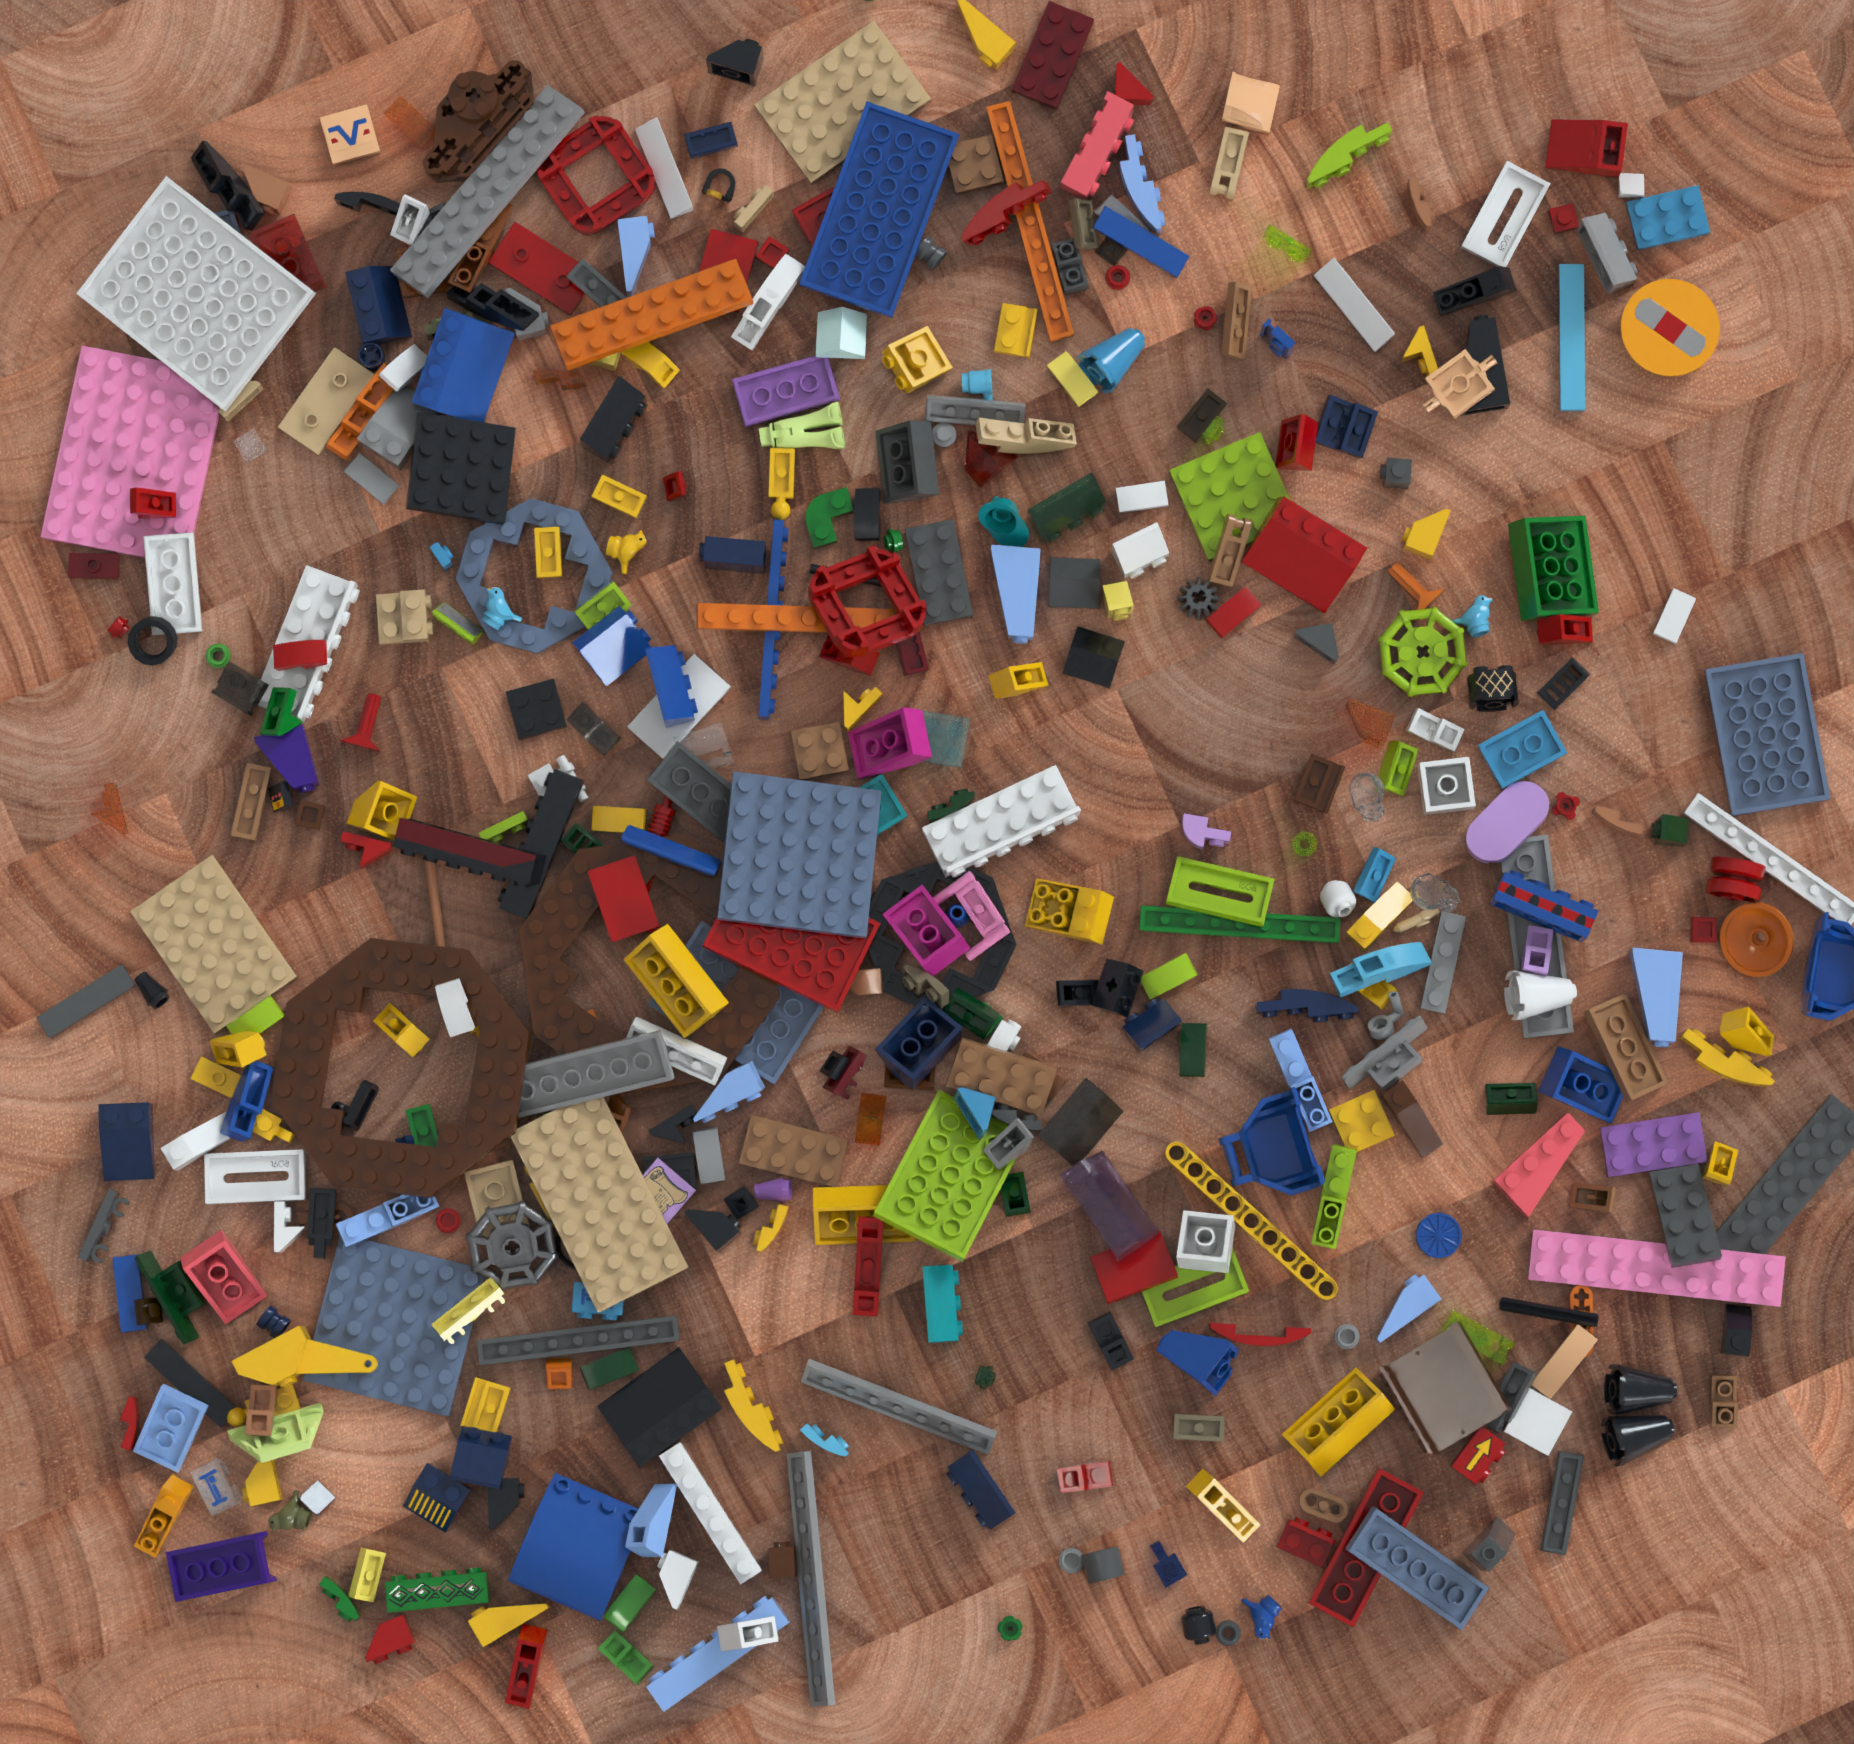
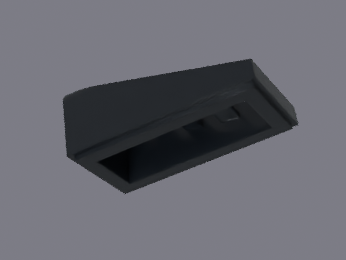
[1537,657,1590,710]

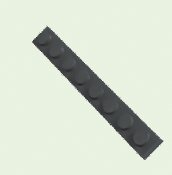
[476,1315,680,1366]

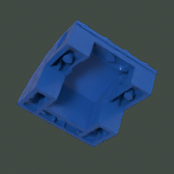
[508,1473,638,1621]

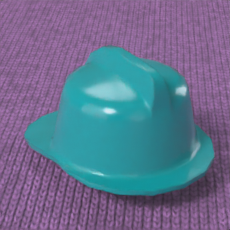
[978,496,1029,547]

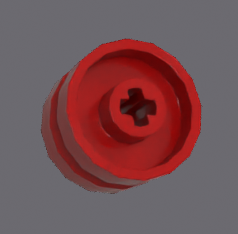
[1705,856,1766,902]

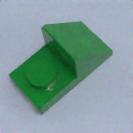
[260,687,303,736]

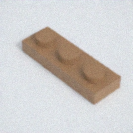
[1221,282,1252,360]
[231,763,272,841]

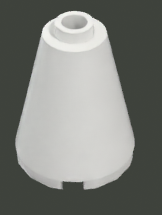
[1504,970,1577,1021]

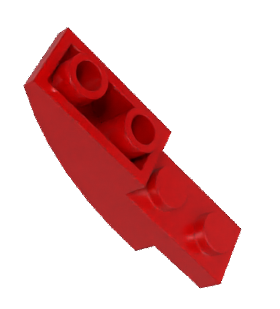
[961,180,1052,246]

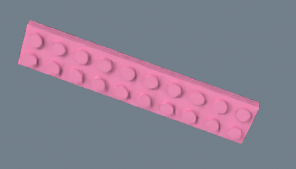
[1528,1229,1786,1307]

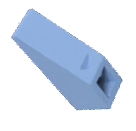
[693,1061,765,1123]
[625,1483,677,1557]

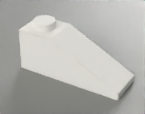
[161,1111,231,1171]

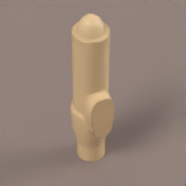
[1393,906,1440,933]

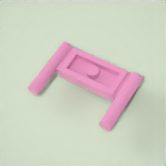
[933,871,1010,961]

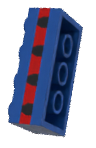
[1489,870,1599,943]

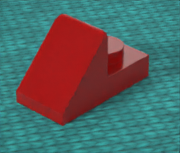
[130,487,176,519]
[340,831,393,869]

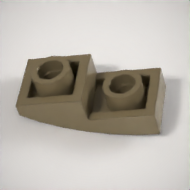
[902,964,949,1008]

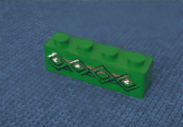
[385,1567,490,1613]

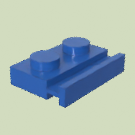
[1260,318,1295,359]

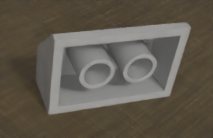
[1576,213,1638,296]

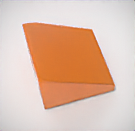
[546,1358,572,1389]

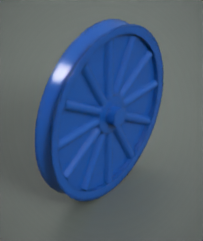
[1416,1213,1462,1258]

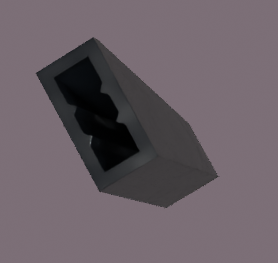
[1460,315,1510,416]

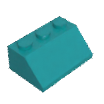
[922,1265,963,1343]

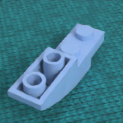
[1119,134,1165,234]
[1268,1029,1332,1132]
[335,1195,439,1248]

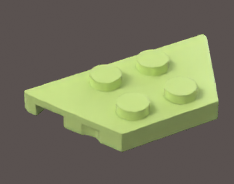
[227,1403,324,1463]

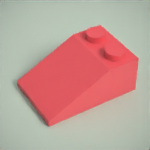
[180,1229,267,1325]

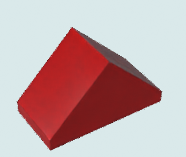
[1115,62,1154,105]

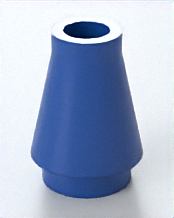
[945,903,970,928]

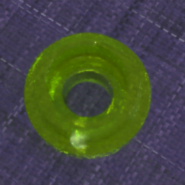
[1292,831,1317,857]

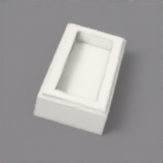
[1115,481,1168,514]
[1653,588,1696,644]

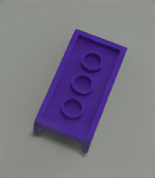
[166,1531,277,1602]

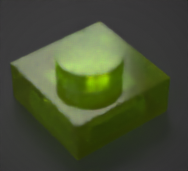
[1202,415,1225,445]

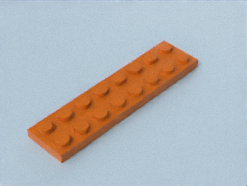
[550,259,754,371]

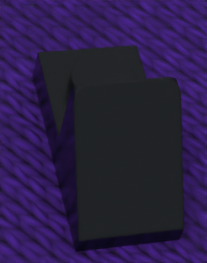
[1056,980,1098,1008]
[649,1104,697,1145]

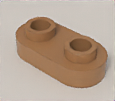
[1299,1488,1348,1523]

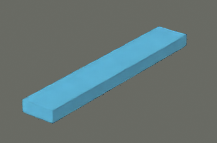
[1558,264,1585,411]

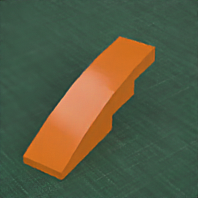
[326,363,394,461]

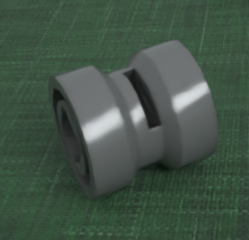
[915,236,947,271]

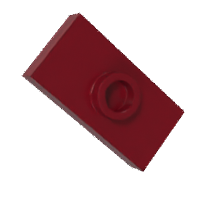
[68,553,120,580]
[896,631,929,676]

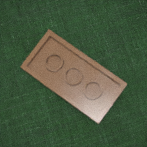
[1584,993,1669,1103]
[946,1037,1057,1116]
[739,1115,848,1187]

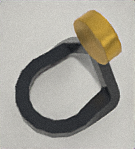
[702,168,736,202]

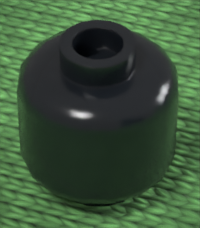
[1181,1606,1216,1645]

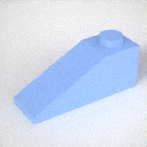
[617,216,655,297]
[1375,1274,1441,1343]

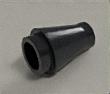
[134,971,169,1009]

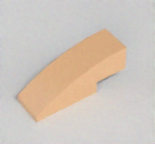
[1532,1324,1598,1399]

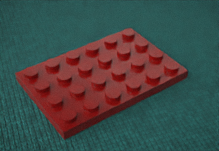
[702,916,880,1013]

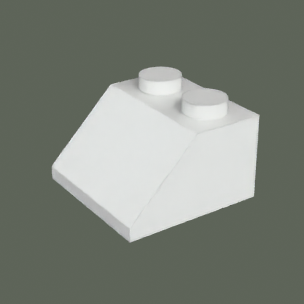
[1111,522,1169,579]
[657,1550,699,1610]

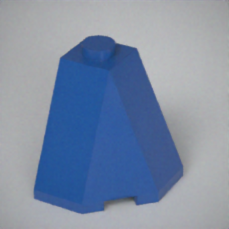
[1156,1330,1239,1396]

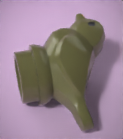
[268,1490,312,1533]

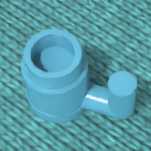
[961,369,993,400]

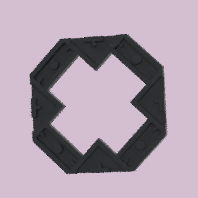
[868,861,1016,1009]

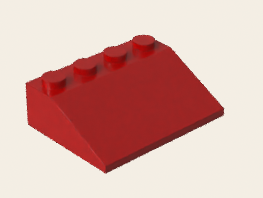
[1241,496,1367,613]

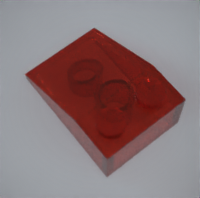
[249,214,327,292]

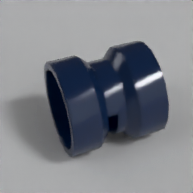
[358,343,385,371]
[256,1305,291,1338]

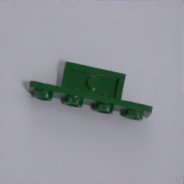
[135,1251,205,1344]

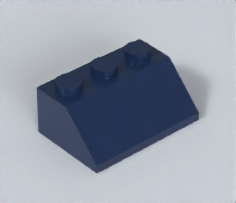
[345,266,412,345]
[875,996,963,1090]
[947,1450,1016,1530]

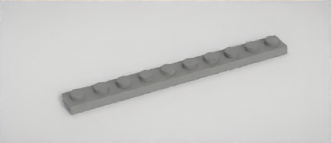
[786,1451,835,1707]

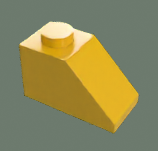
[1401,509,1451,560]
[988,662,1049,699]
[373,1003,430,1057]
[1719,1006,1774,1056]
[209,1031,267,1067]
[242,1460,283,1507]

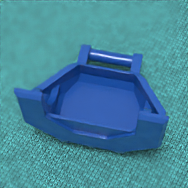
[1801,912,1854,1021]
[1218,1087,1325,1196]

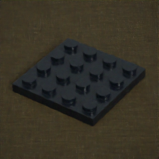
[406,412,516,525]

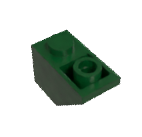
[1650,814,1689,846]

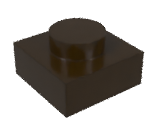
[134,1298,163,1325]

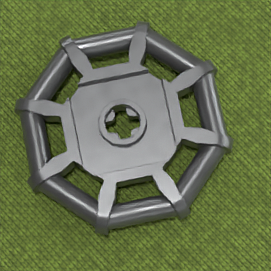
[465,1201,559,1291]

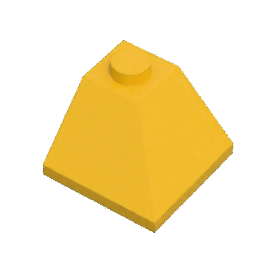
[346,780,417,841]

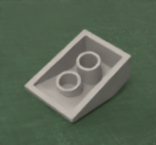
[357,386,440,471]

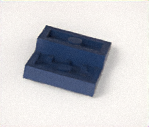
[1316,395,1378,458]

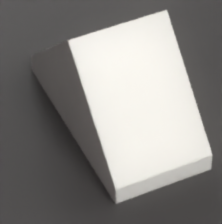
[390,194,430,246]

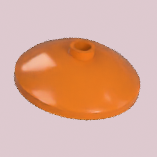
[1720,902,1794,977]

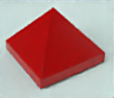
[663,471,687,501]

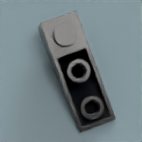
[1433,266,1517,315]

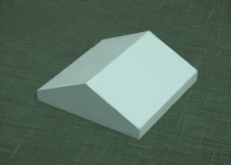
[816,307,867,359]

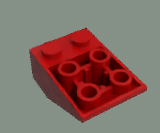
[1545,119,1628,178]

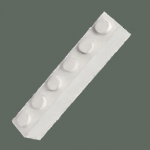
[659,1442,762,1585]

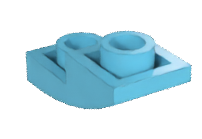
[800,1423,849,1457]

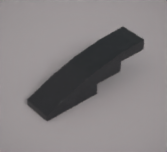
[191,141,265,231]
[447,283,539,331]
[144,1338,236,1428]

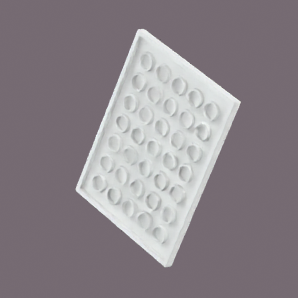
[76,176,316,411]

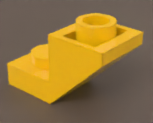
[621,342,680,389]

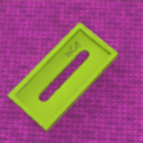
[1166,856,1275,927]
[1142,1247,1249,1328]

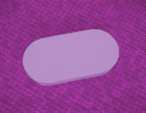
[1466,781,1549,864]

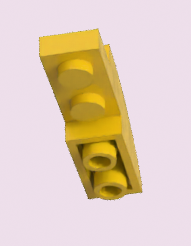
[1679,1028,1775,1087]
[724,1359,783,1452]

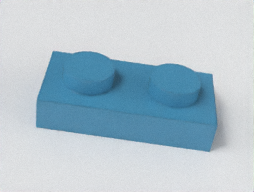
[1353,847,1396,903]

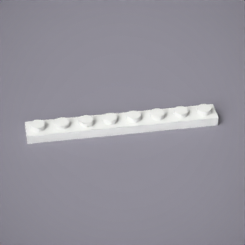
[1683,793,1854,925]

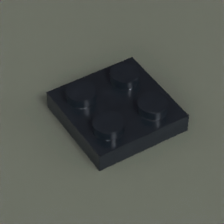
[506,679,567,740]

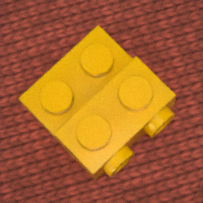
[882,326,953,394]

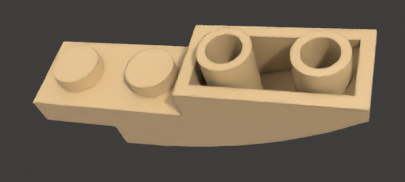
[975,418,1077,454]

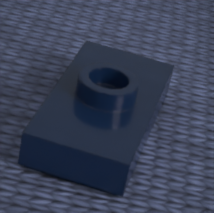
[684,122,738,159]

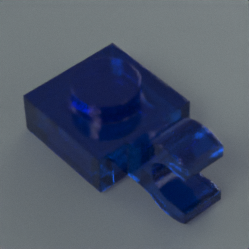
[1150,1540,1187,1588]

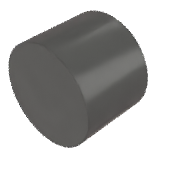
[1081,1546,1125,1584]

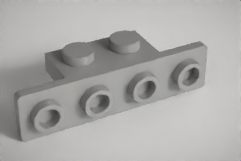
[1342,1016,1427,1092]

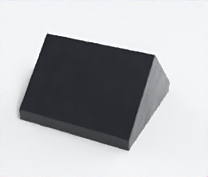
[1063,626,1125,689]

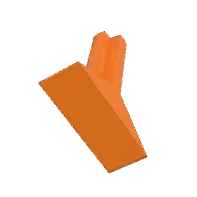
[1388,562,1445,610]

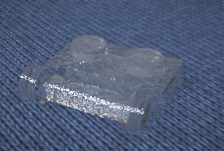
[674,722,735,769]

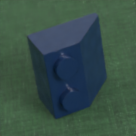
[1122,998,1182,1053]
[450,1426,512,1489]

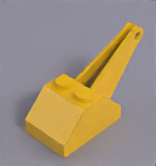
[232,1326,378,1388]

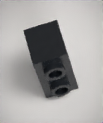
[1091,958,1144,1018]

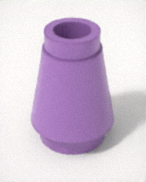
[754,1177,792,1202]

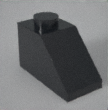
[1720,1304,1752,1357]
[488,1478,525,1530]

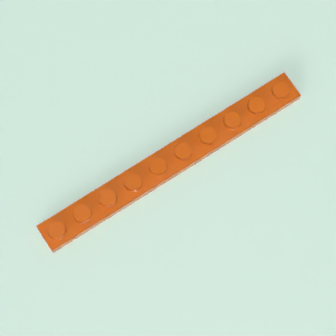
[986,101,1074,343]

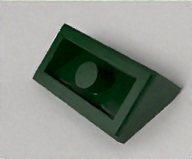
[943,988,999,1039]
[1485,1083,1538,1115]

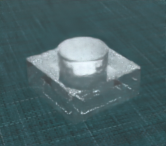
[233,428,268,463]

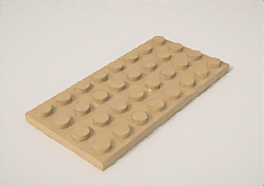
[511,1097,689,1313]

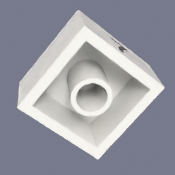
[1417,757,1476,815]
[1176,1210,1235,1273]

